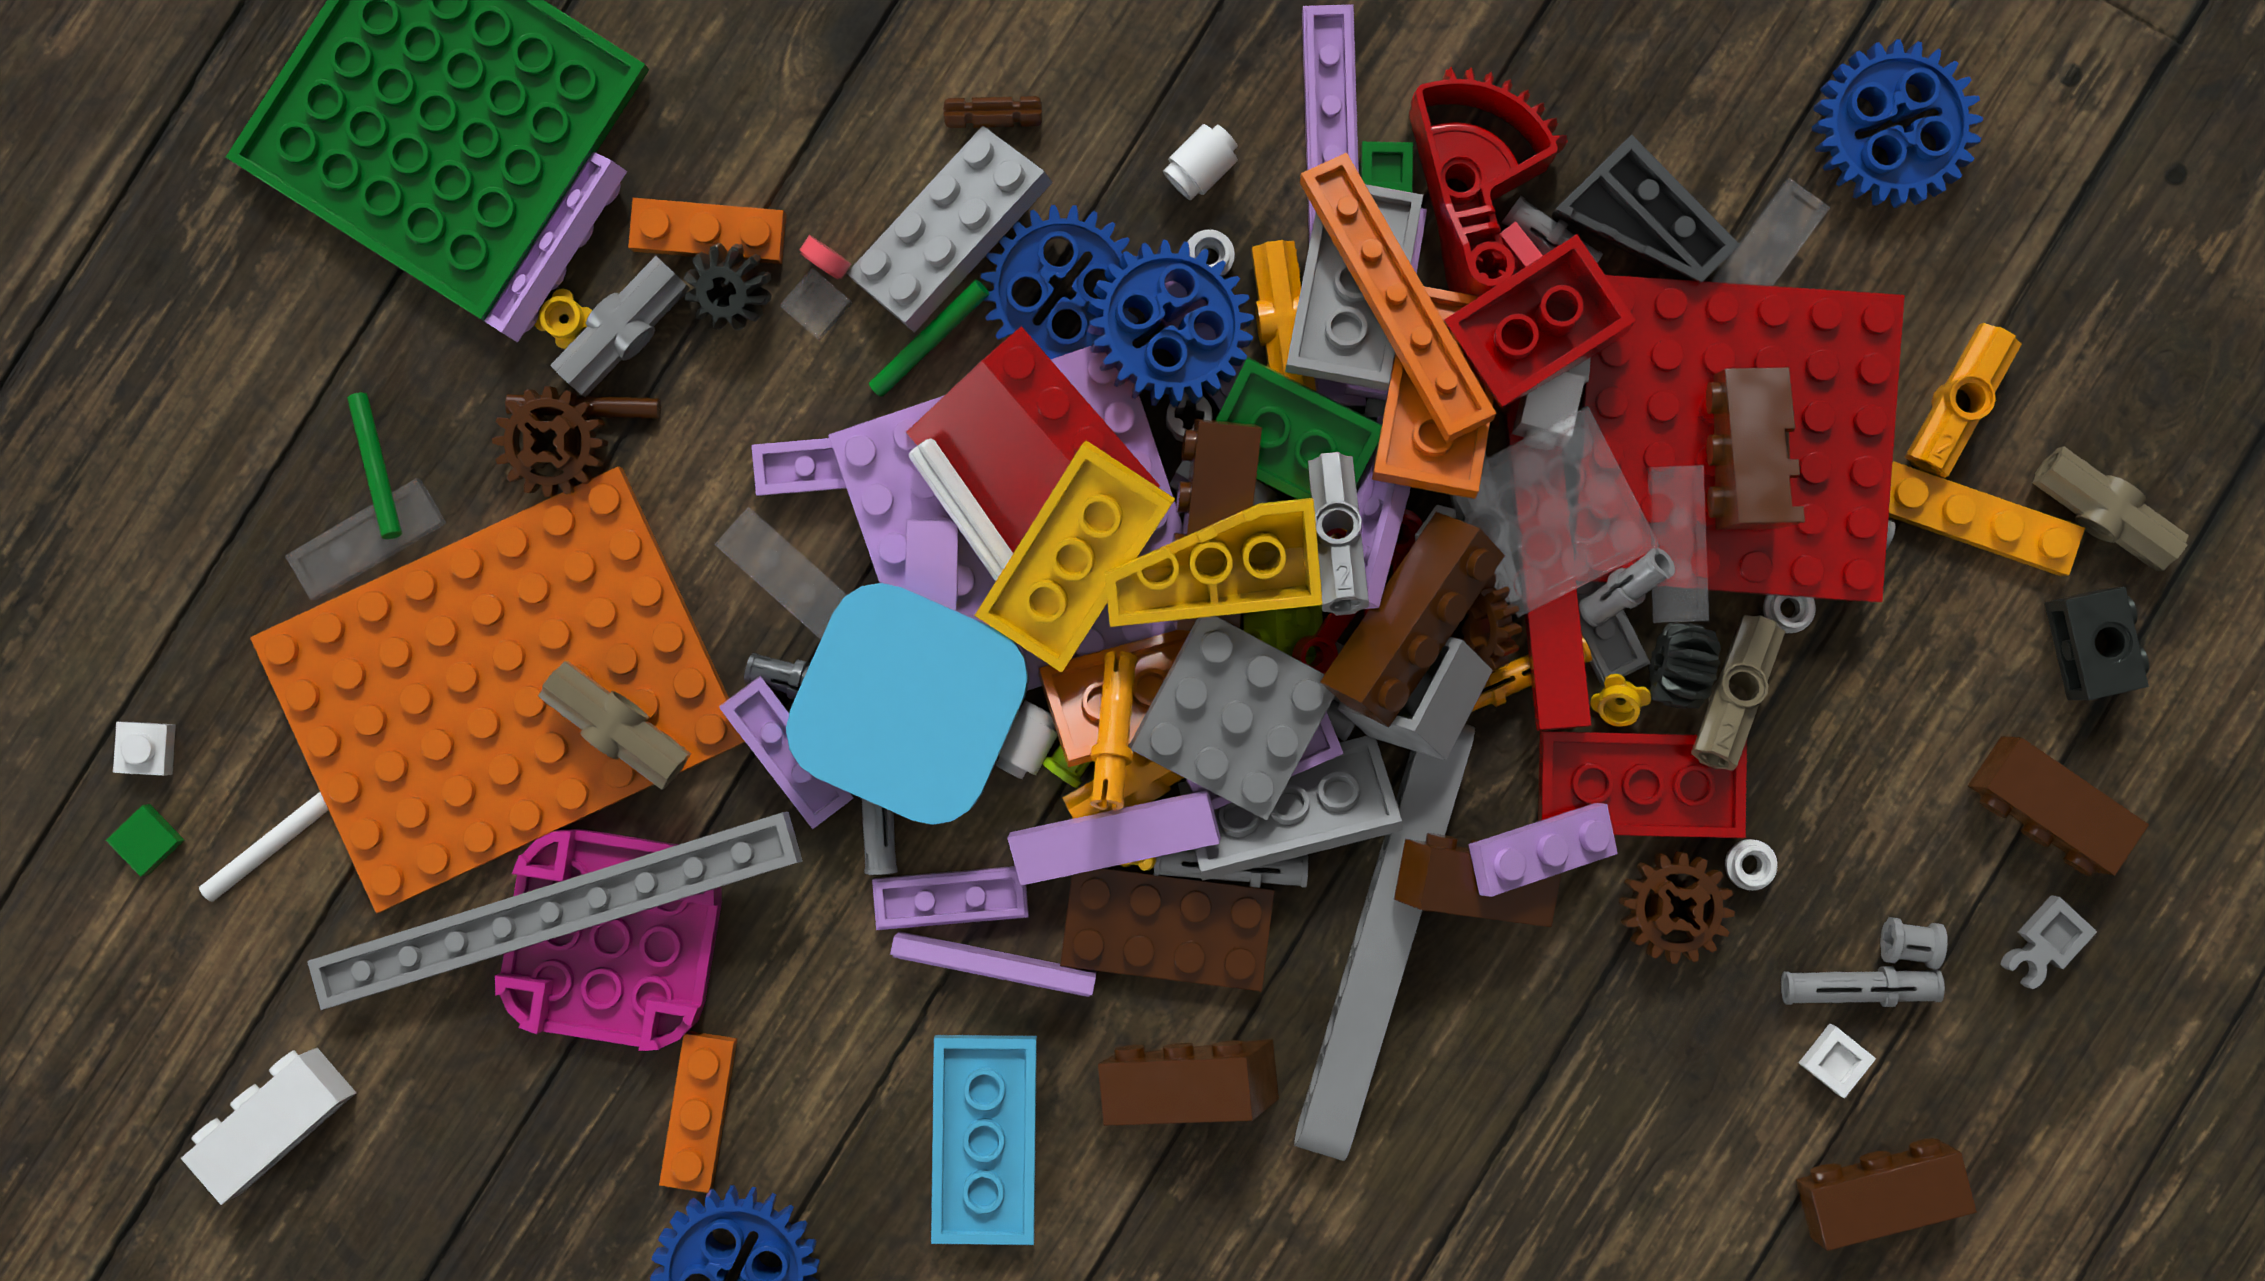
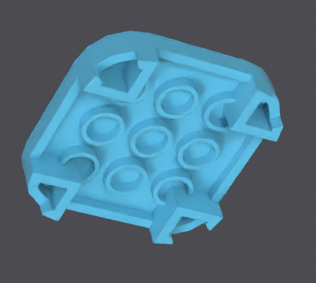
[786,583,1030,825]

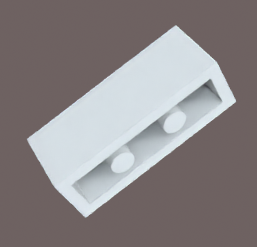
[181,1047,356,1205]

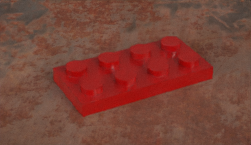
[1538,731,1747,838]

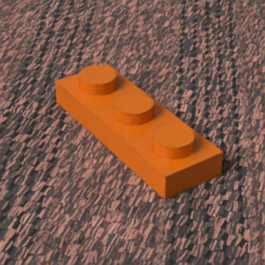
[628,198,786,264]
[659,1031,737,1193]

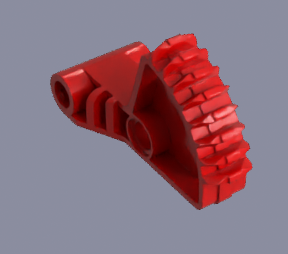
[1409,67,1568,297]

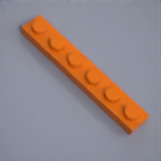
[1299,152,1496,443]

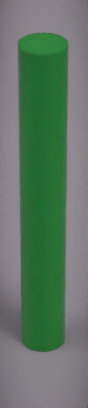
[869,280,990,397]
[347,392,402,540]

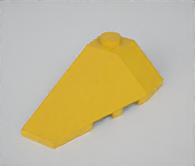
[1104,498,1322,627]

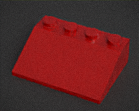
[906,326,1160,553]

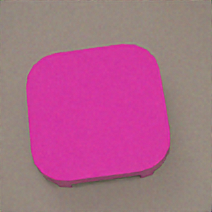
[495,829,722,1051]

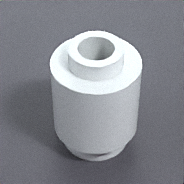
[1163,124,1238,200]
[996,700,1058,779]

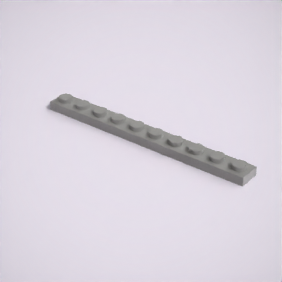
[307,812,803,1010]

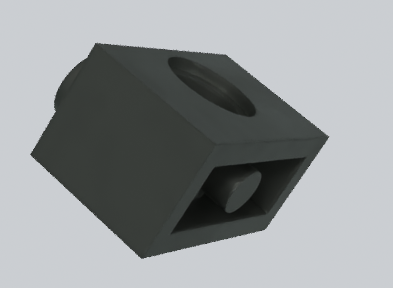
[2044,587,2149,700]

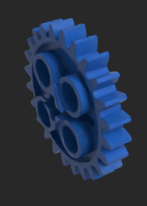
[1812,39,1983,208]
[981,205,1139,359]
[1086,240,1254,408]
[650,1185,820,1281]

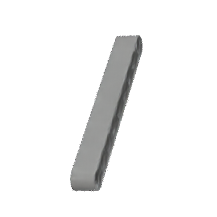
[1295,724,1474,1161]

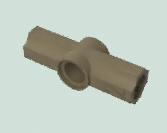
[2032,446,2189,571]
[1691,615,1786,771]
[538,661,691,790]

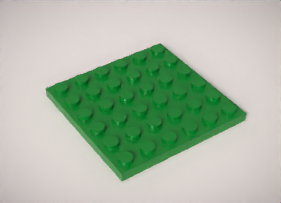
[226,0,649,322]

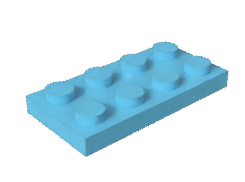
[931,1035,1037,1245]

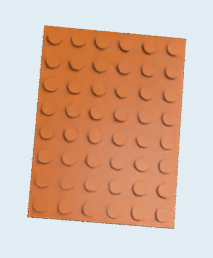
[250,466,746,914]

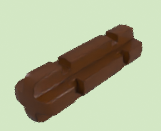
[943,96,1042,128]

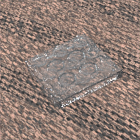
[1454,406,1660,617]

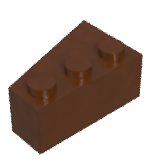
[1706,367,1805,530]
[1098,1039,1279,1126]

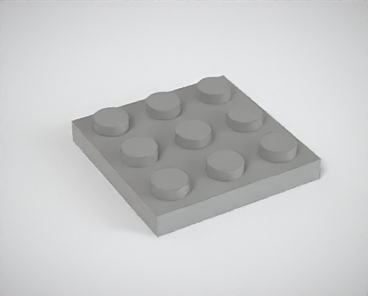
[1129,616,1335,820]

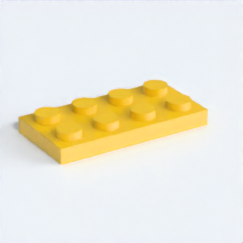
[974,440,1175,673]

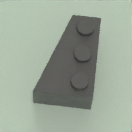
[1552,135,1740,283]

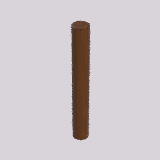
[505,394,661,418]

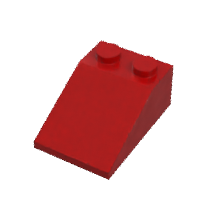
[1443,234,1636,409]

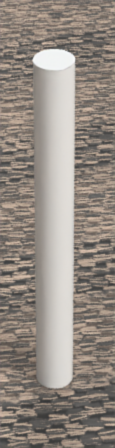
[199,792,329,902]

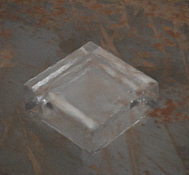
[779,268,852,341]

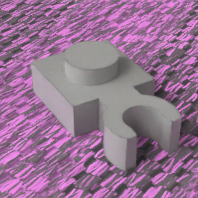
[2000,895,2097,989]

